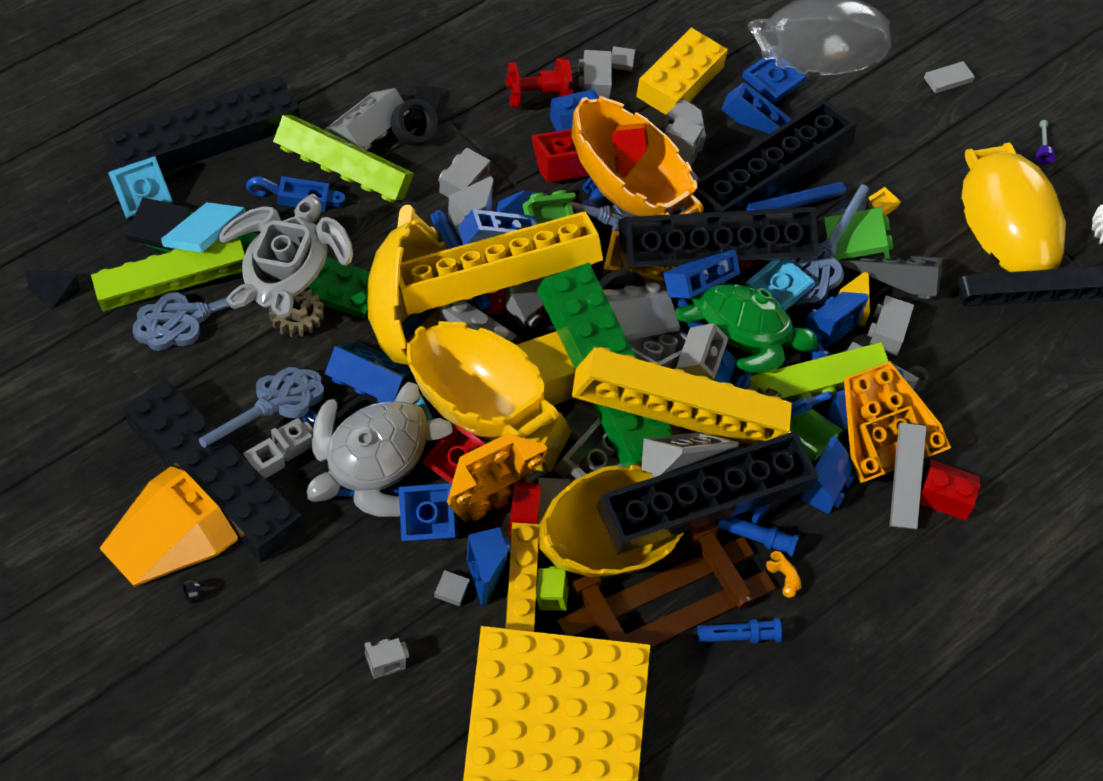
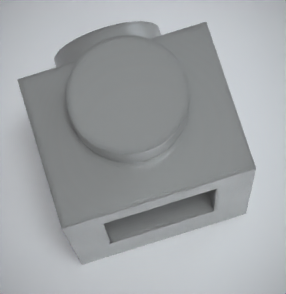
[271,418,313,462]
[243,438,287,479]
[365,638,409,679]

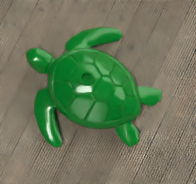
[675,284,819,373]

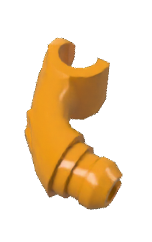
[766,551,801,598]

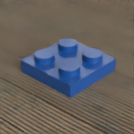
[742,50,806,104]

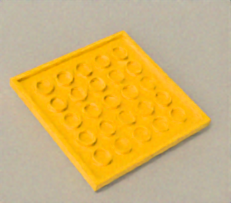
[463,626,650,781]

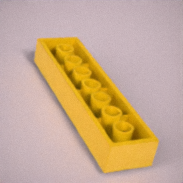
[398,211,603,315]
[572,347,792,446]

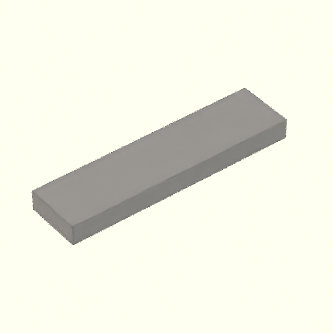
[889,423,926,529]

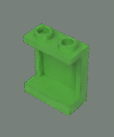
[522,190,576,224]
[824,207,893,266]
[787,409,843,466]

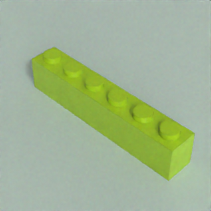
[273,115,414,202]
[91,237,245,312]
[735,342,888,403]

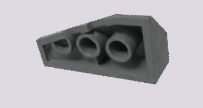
[841,255,943,299]

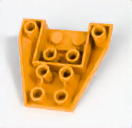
[844,361,951,483]
[447,433,547,523]
[100,466,239,587]

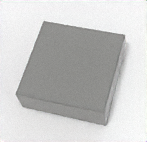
[611,46,635,71]
[434,570,470,606]

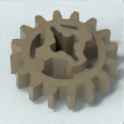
[269,289,324,337]

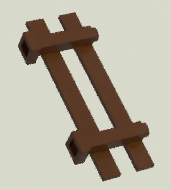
[557,522,776,648]

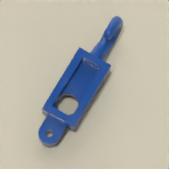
[246,176,345,212]

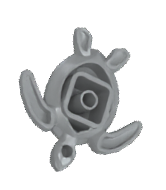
[219,194,353,318]
[307,382,453,517]

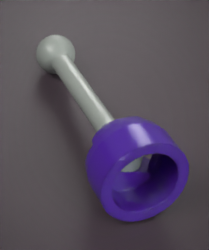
[1036,120,1055,165]

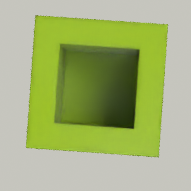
[536,566,569,611]

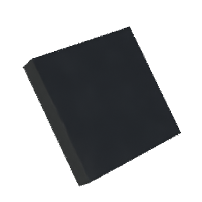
[126,197,190,251]

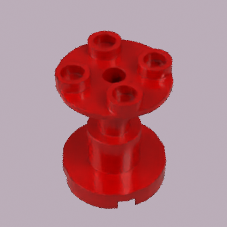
[506,57,573,108]

